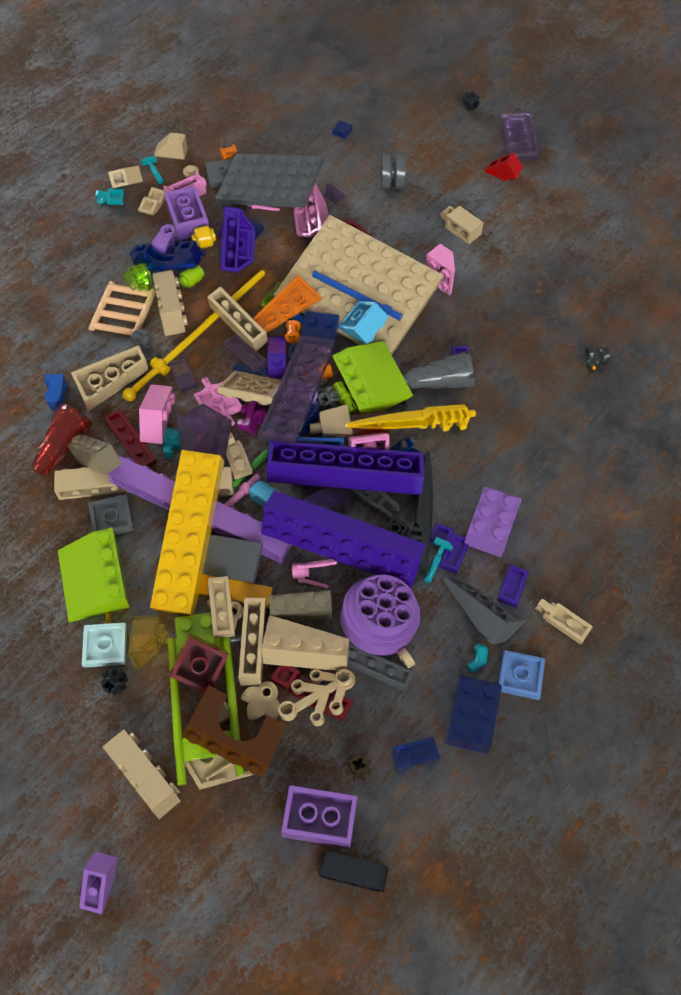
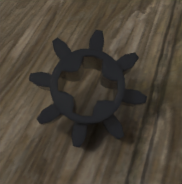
[461,91,480,111]
[100,667,128,695]

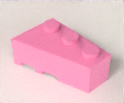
[139,385,175,444]

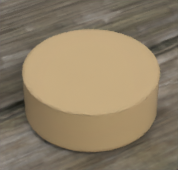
[397,647,415,669]

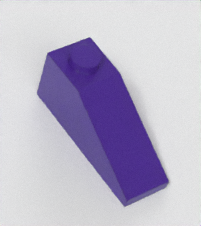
[268,336,287,380]

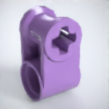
[151,224,178,257]

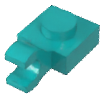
[96,188,125,205]
[162,428,185,459]

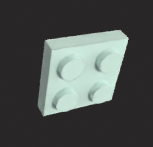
[82,622,127,668]

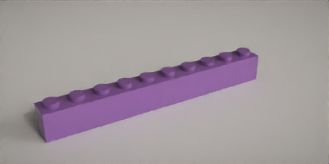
[107,456,292,564]

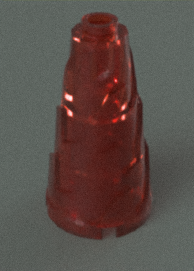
[32,404,92,476]

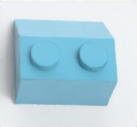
[338,301,389,344]

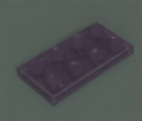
[501,113,540,160]

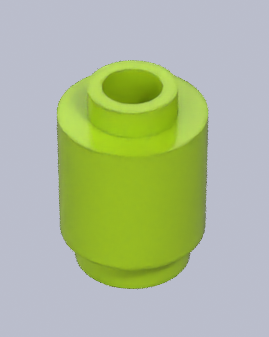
[179,265,205,288]

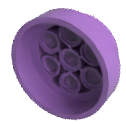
[340,575,420,655]

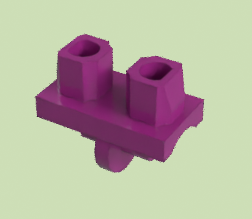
[237,401,269,436]

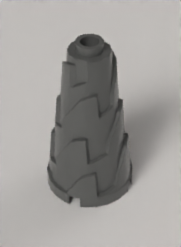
[403,351,474,389]

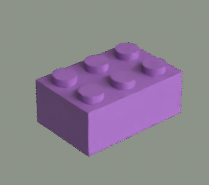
[164,186,209,240]
[464,487,522,557]
[281,786,357,848]

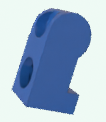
[45,374,67,410]

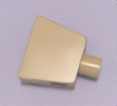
[309,405,353,444]

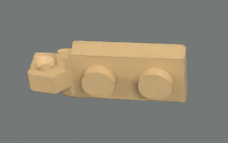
[224,432,253,480]
[535,599,593,645]

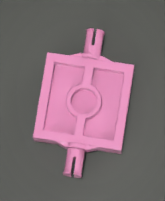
[194,377,242,427]

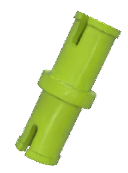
[333,381,359,416]

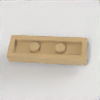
[208,576,235,638]

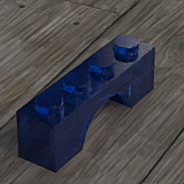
[130,241,202,272]

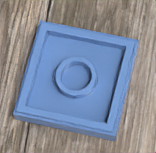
[497,650,545,700]

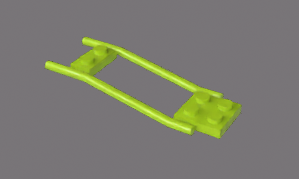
[167,612,245,786]

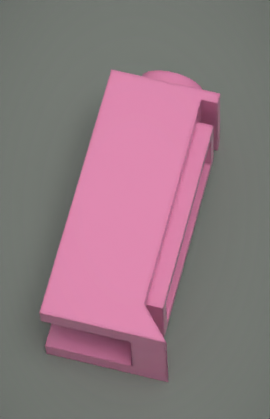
[163,172,207,196]

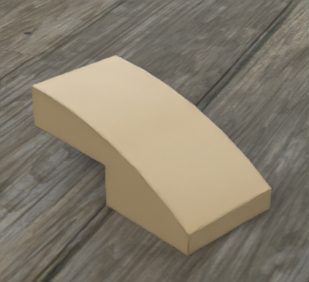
[138,187,165,215]

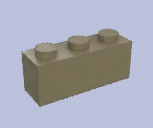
[269,591,332,622]

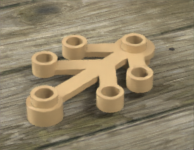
[278,669,355,726]

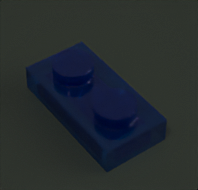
[391,737,440,771]

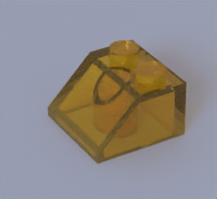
[128,615,168,670]

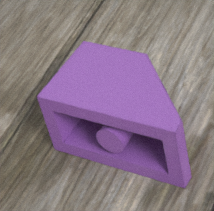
[79,852,118,914]

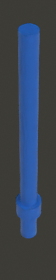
[312,271,403,321]

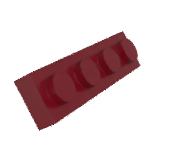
[104,409,157,468]

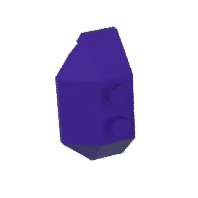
[219,206,255,273]

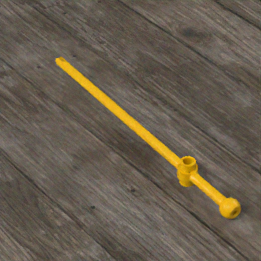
[122,270,265,401]

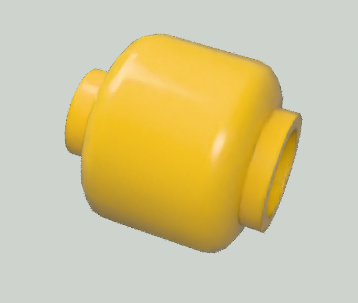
[191,225,216,249]

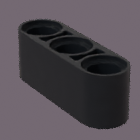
[318,851,389,892]

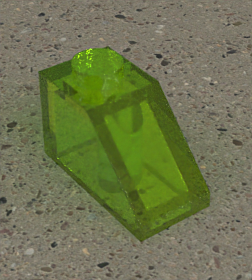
[122,263,153,292]

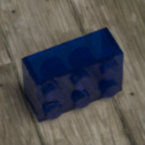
[445,675,502,754]

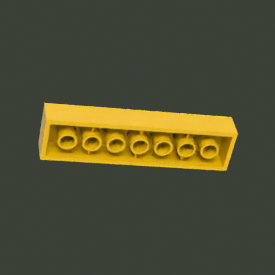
[150,450,224,616]

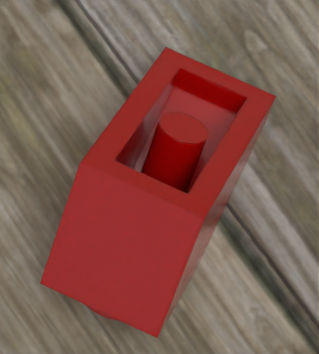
[484,152,523,181]

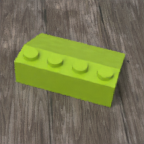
[333,341,413,419]
[58,527,130,623]

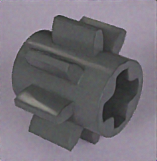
[131,328,153,350]
[317,386,341,409]

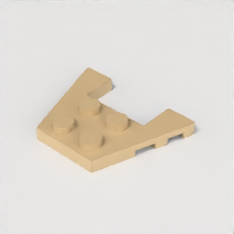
[185,702,268,790]

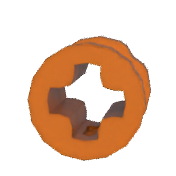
[219,144,238,160]
[285,320,301,343]

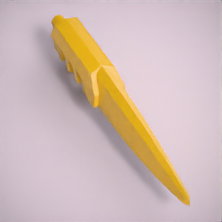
[345,404,476,431]

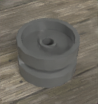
[381,153,406,189]

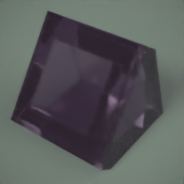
[325,183,346,204]

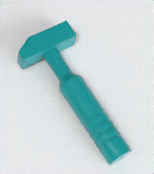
[141,155,164,184]
[423,537,453,583]

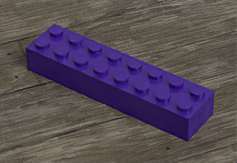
[266,440,425,495]
[261,491,427,588]

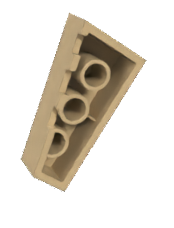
[153,270,188,336]
[71,345,148,411]
[262,615,349,671]
[102,730,180,819]

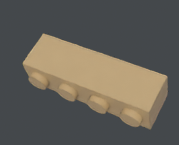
[207,286,268,352]
[54,467,129,500]
[239,598,267,686]

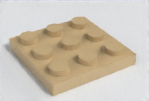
[218,370,286,405]

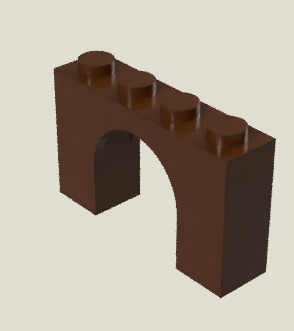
[182,685,286,777]

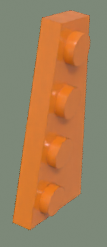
[253,275,322,333]

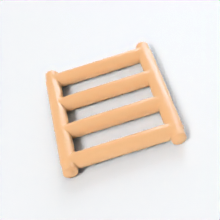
[88,281,156,336]

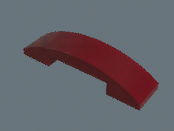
[271,665,354,721]

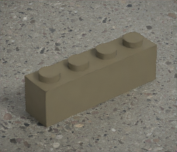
[67,434,122,475]

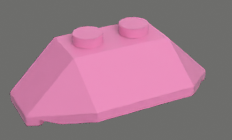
[293,183,329,237]

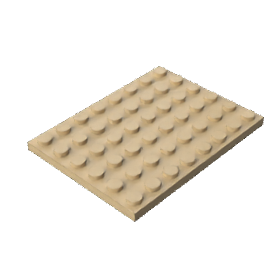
[274,215,444,355]

